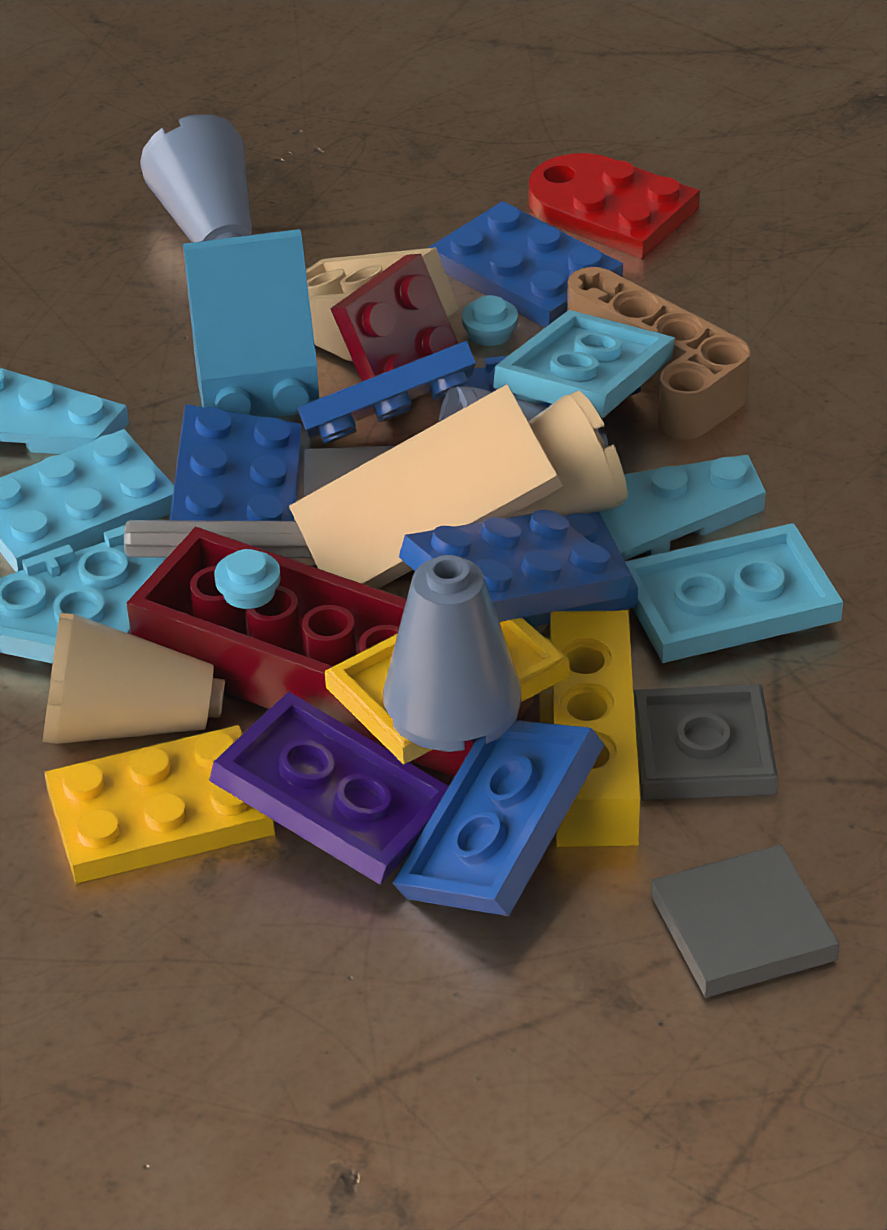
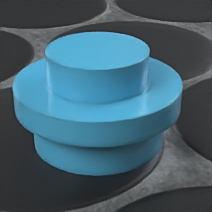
[462,295,518,346]
[215,549,280,609]

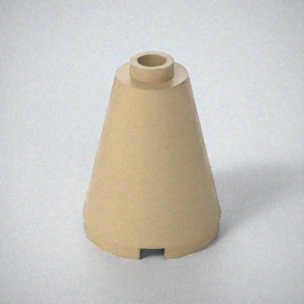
[507,391,628,518]
[43,612,225,744]

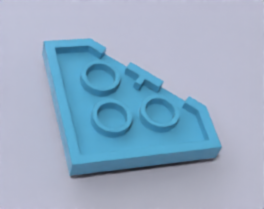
[0,525,166,664]

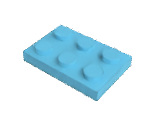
[493,310,675,418]
[0,429,174,572]
[625,523,843,663]

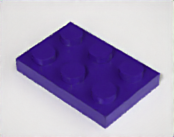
[209,691,449,885]

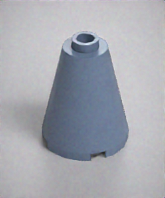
[140,114,252,243]
[383,555,521,752]

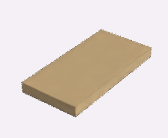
[289,384,563,589]

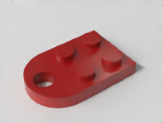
[529,153,700,259]

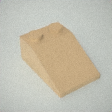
[306,247,459,361]

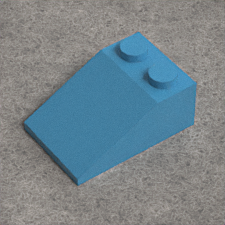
[183,229,319,417]

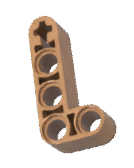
[567,267,750,440]

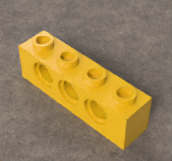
[539,610,640,847]

